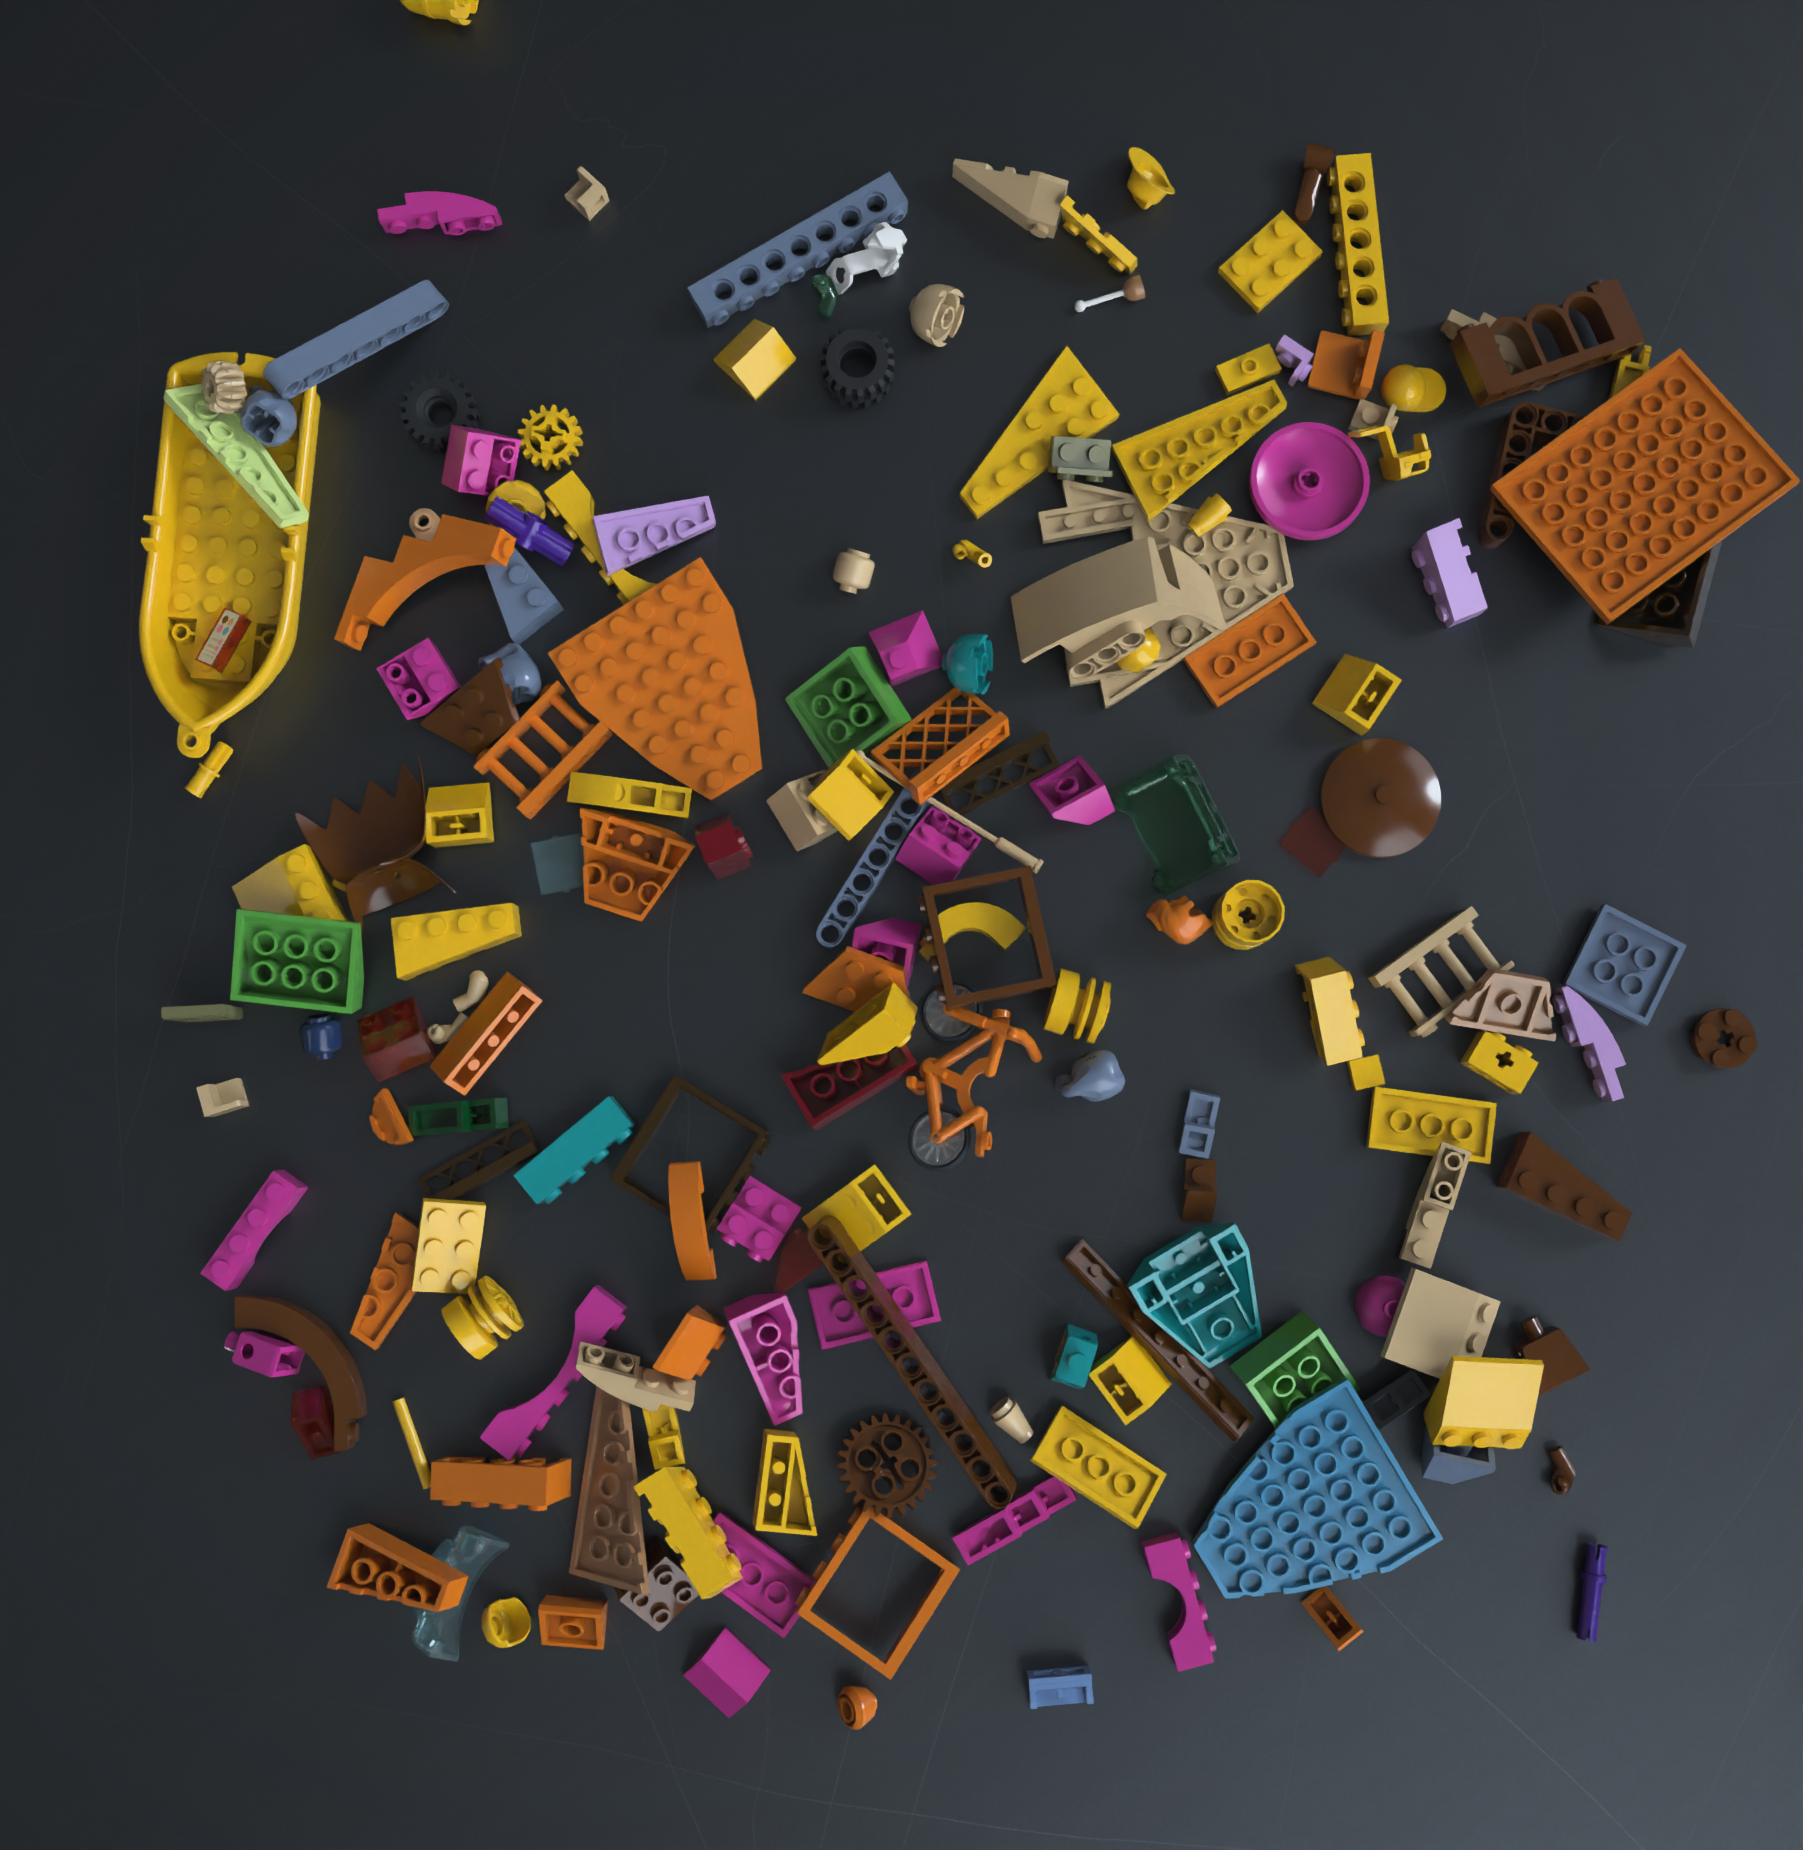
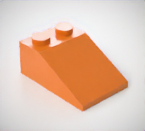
[652,1305,728,1381]

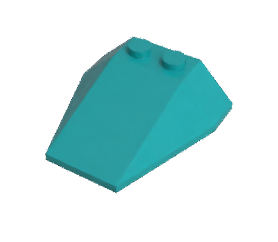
[1127,1222,1262,1369]

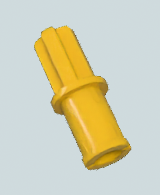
[184,741,233,799]

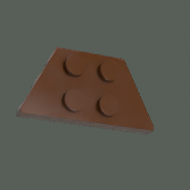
[420,657,520,756]

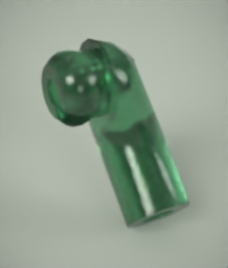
[811,273,838,319]

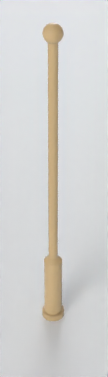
[855,750,1044,874]

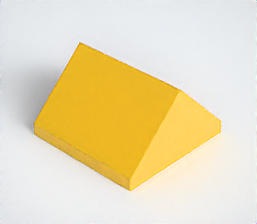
[713,319,796,401]

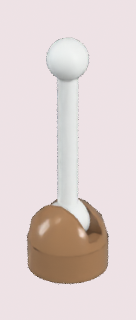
[1074,275,1145,312]

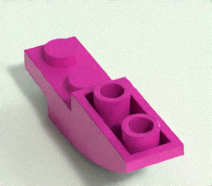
[377,191,502,235]

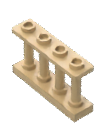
[1368,906,1515,1038]

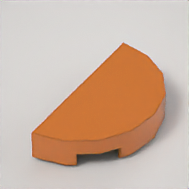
[369,1088,414,1145]

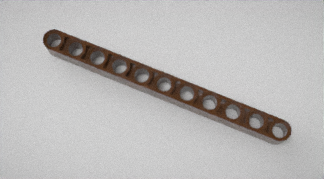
[808,1215,1017,1509]

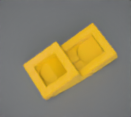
[642,1404,685,1470]

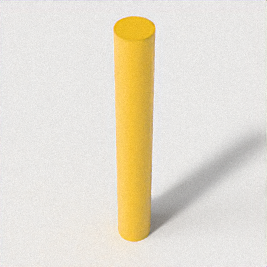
[392,1397,431,1490]

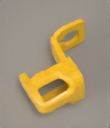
[1348,426,1431,481]

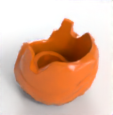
[1146,895,1213,945]

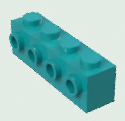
[513,1096,636,1204]

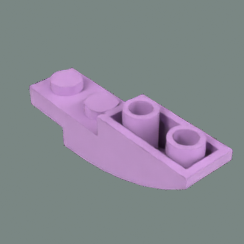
[1552,986,1626,1102]

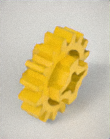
[517,404,583,471]

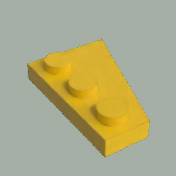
[1060,195,1138,274]

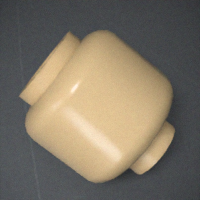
[832,548,875,594]

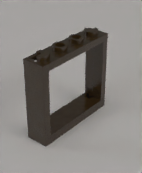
[609,1075,771,1235]

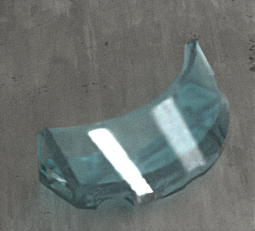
[412,1525,510,1662]

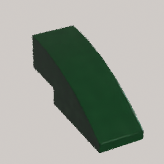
[408,1098,509,1136]

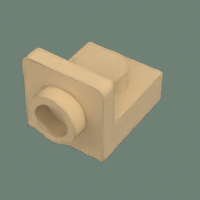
[1348,399,1399,441]

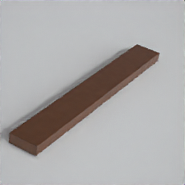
[1061,1239,1254,1441]

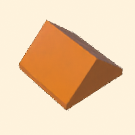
[538,1595,608,1650]

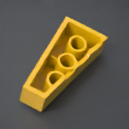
[391,903,522,981]
[633,1467,743,1600]

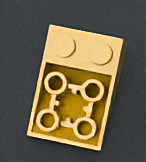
[802,1164,911,1263]

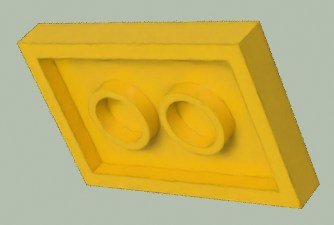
[1218,210,1323,313]
[411,1198,486,1294]

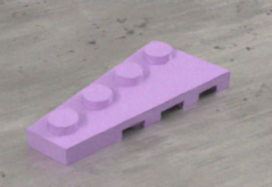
[592,495,716,576]

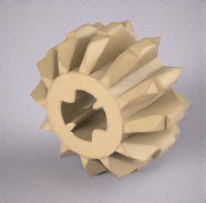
[201,361,248,414]

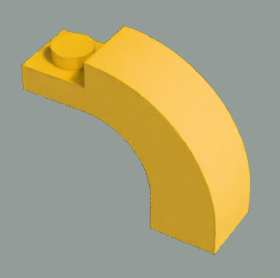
[919,902,1026,962]

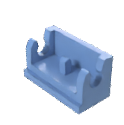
[1027,1666,1094,1709]

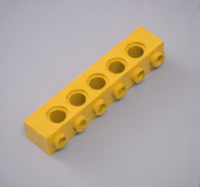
[1327,153,1389,336]

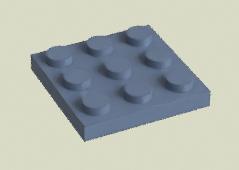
[1562,904,1687,1026]

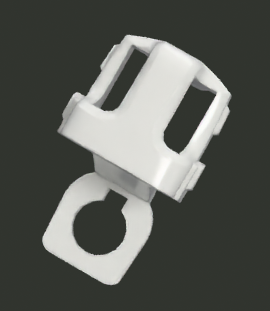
[826,222,907,295]

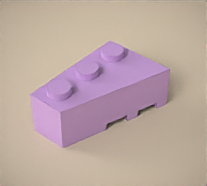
[1412,518,1488,628]

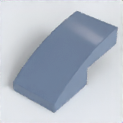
[1178,1089,1221,1159]

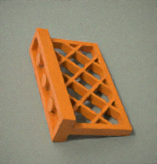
[871,687,1010,805]

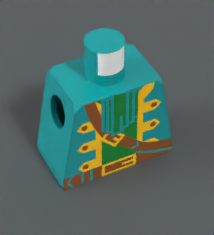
[1049,1323,1098,1389]

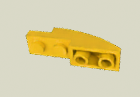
[567,772,692,818]

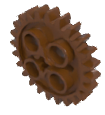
[836,1413,938,1518]

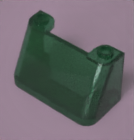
[1110,754,1240,897]

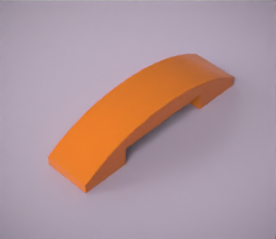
[668,1161,717,1281]

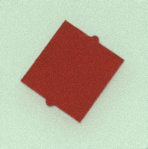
[1279,806,1346,878]

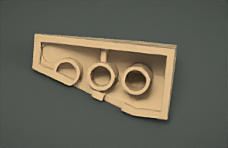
[952,158,1069,239]

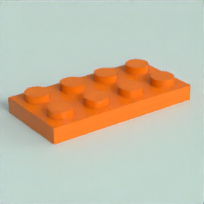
[1183,594,1317,709]

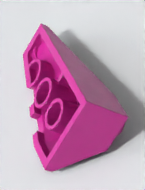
[724,1293,803,1426]

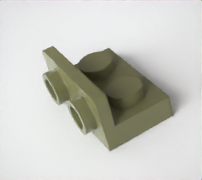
[1048,436,1113,482]

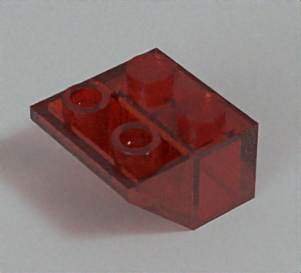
[357,996,435,1082]

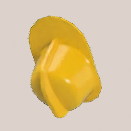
[1127,147,1175,210]

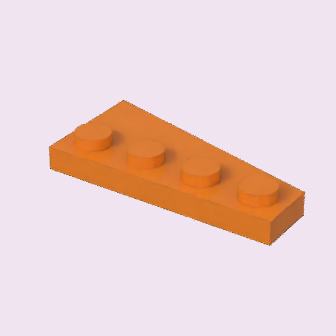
[350,1212,419,1350]

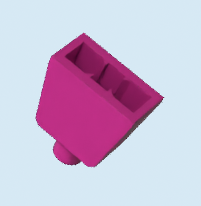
[224,1330,305,1378]

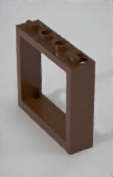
[917,866,1057,1010]

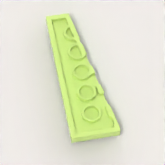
[163,384,309,528]

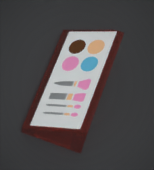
[195,608,252,674]

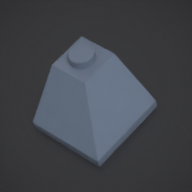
[1421,1426,1496,1484]

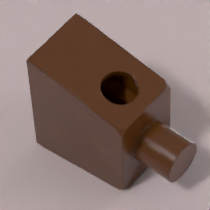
[1514,1316,1590,1396]

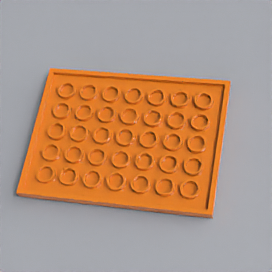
[1490,348,1801,625]

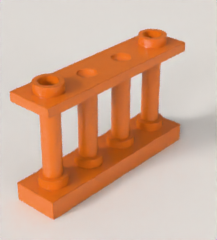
[473,680,613,820]

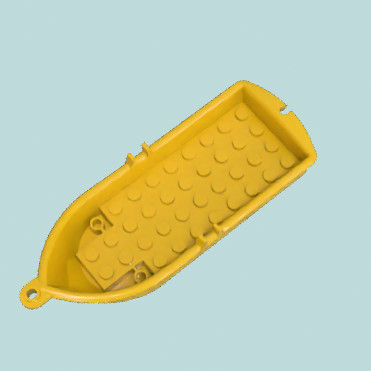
[139,352,321,758]

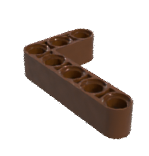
[1478,402,1586,548]

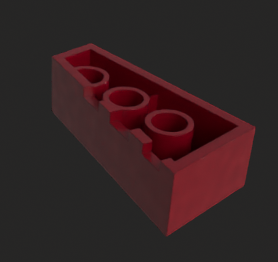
[695,812,753,880]
[781,1044,919,1131]

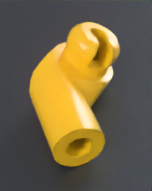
[952,540,992,568]

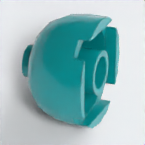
[942,634,993,695]

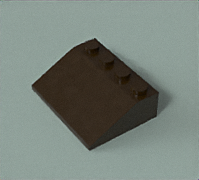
[1598,541,1722,648]

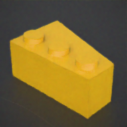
[1295,957,1365,1066]
[752,1429,818,1536]

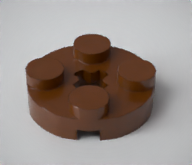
[1691,1008,1757,1069]

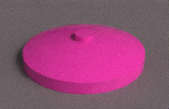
[1249,422,1370,540]

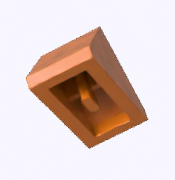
[1301,1586,1364,1651]

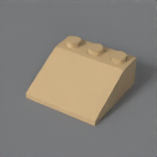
[1381,1267,1500,1379]

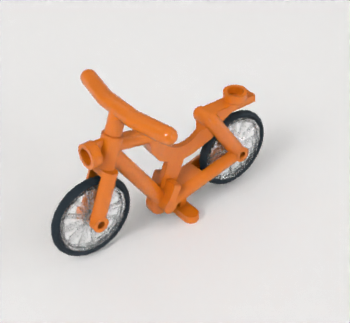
[906,981,1042,1171]

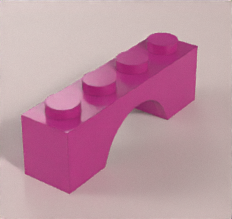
[200,1170,308,1291]
[1141,1532,1217,1672]

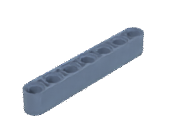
[263,280,449,400]
[816,767,934,950]

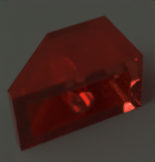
[775,1228,823,1293]
[290,1386,342,1460]

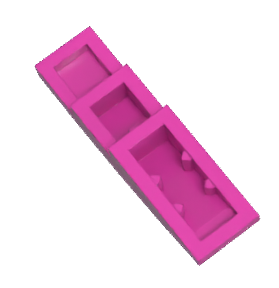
[952,1475,1078,1566]

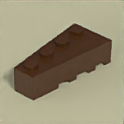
[1496,1132,1632,1241]

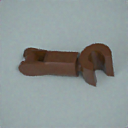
[1292,142,1335,227]

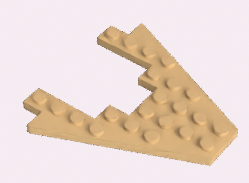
[1037,480,1294,709]

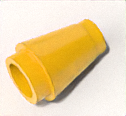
[1187,493,1232,538]

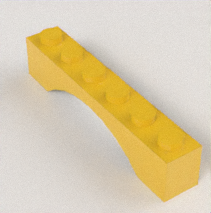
[544,470,657,605]

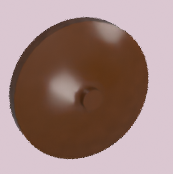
[1319,738,1441,858]

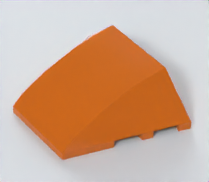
[580,808,696,922]

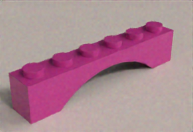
[480,1285,627,1460]

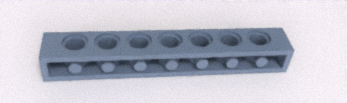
[687,171,908,328]

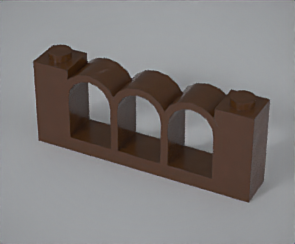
[1449,277,1646,408]

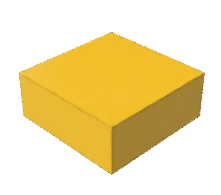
[1346,1054,1385,1091]

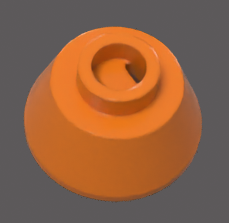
[837,1686,877,1730]

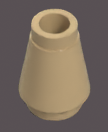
[990,1397,1034,1444]

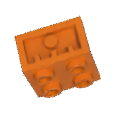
[1307,330,1385,400]

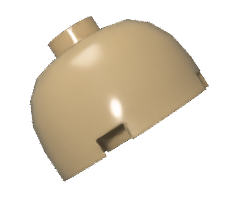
[909,284,964,347]

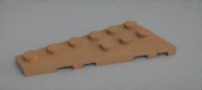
[569,1386,650,1595]

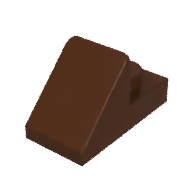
[1181,1158,1218,1222]

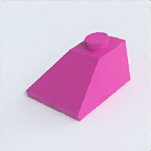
[868,610,943,687]
[1028,755,1115,825]
[852,918,921,988]

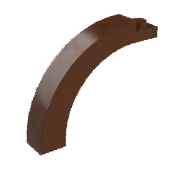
[234,1294,367,1451]

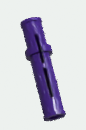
[1576,1542,1608,1642]

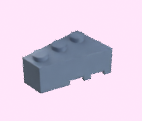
[484,547,564,645]

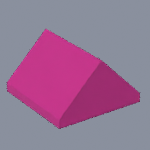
[683,1627,771,1718]

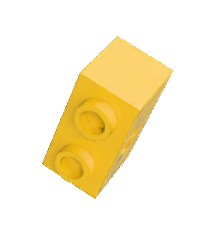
[1460,1031,1539,1095]

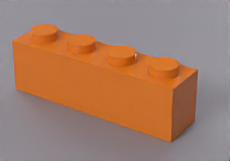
[429,972,543,1096]

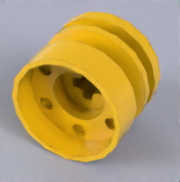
[1211,880,1285,950]
[1043,968,1111,1044]
[441,1275,524,1360]

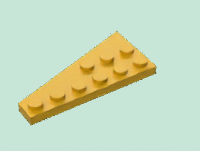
[960,346,1120,519]

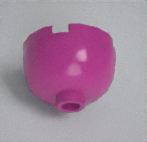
[1354,1275,1406,1338]

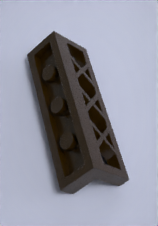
[939,730,1060,820]
[417,1120,542,1200]

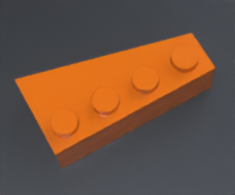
[430,1457,572,1511]
[326,1523,469,1612]

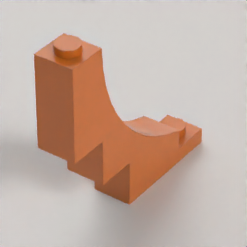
[334,514,517,651]

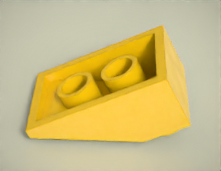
[817,982,918,1065]

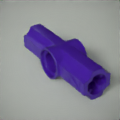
[483,496,575,566]

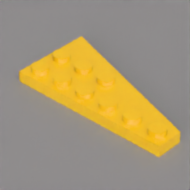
[1112,380,1287,522]

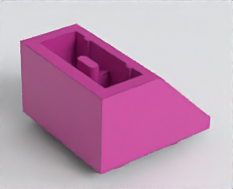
[441,424,521,496]
[376,638,461,720]
[895,806,982,885]

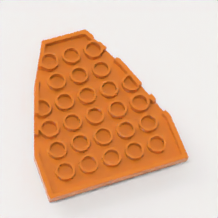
[548,557,763,801]

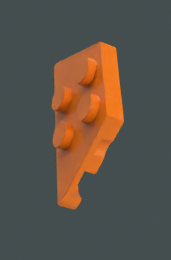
[802,946,915,1032]

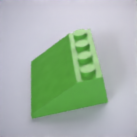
[230,909,364,1014]

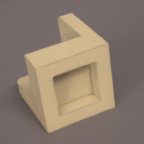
[565,166,610,221]
[196,1078,249,1117]

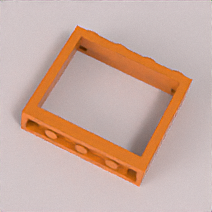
[794,1506,960,1680]

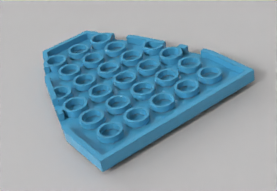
[1192,1377,1443,1599]

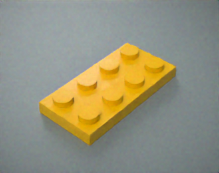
[1366,1087,1497,1164]
[1030,1406,1167,1529]

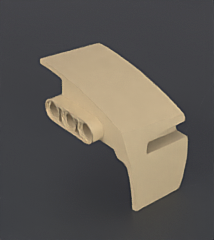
[1011,537,1226,680]

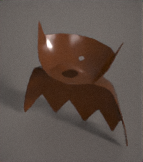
[295,756,456,935]

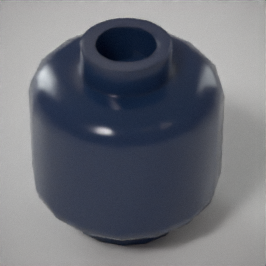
[300,1013,343,1060]

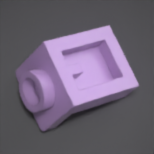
[1274,334,1314,387]

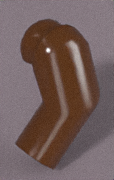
[1548,1446,1576,1495]

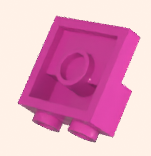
[717,1176,802,1263]

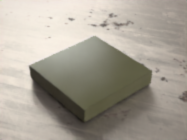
[161,1004,243,1023]

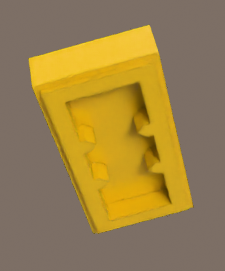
[1215,343,1282,395]

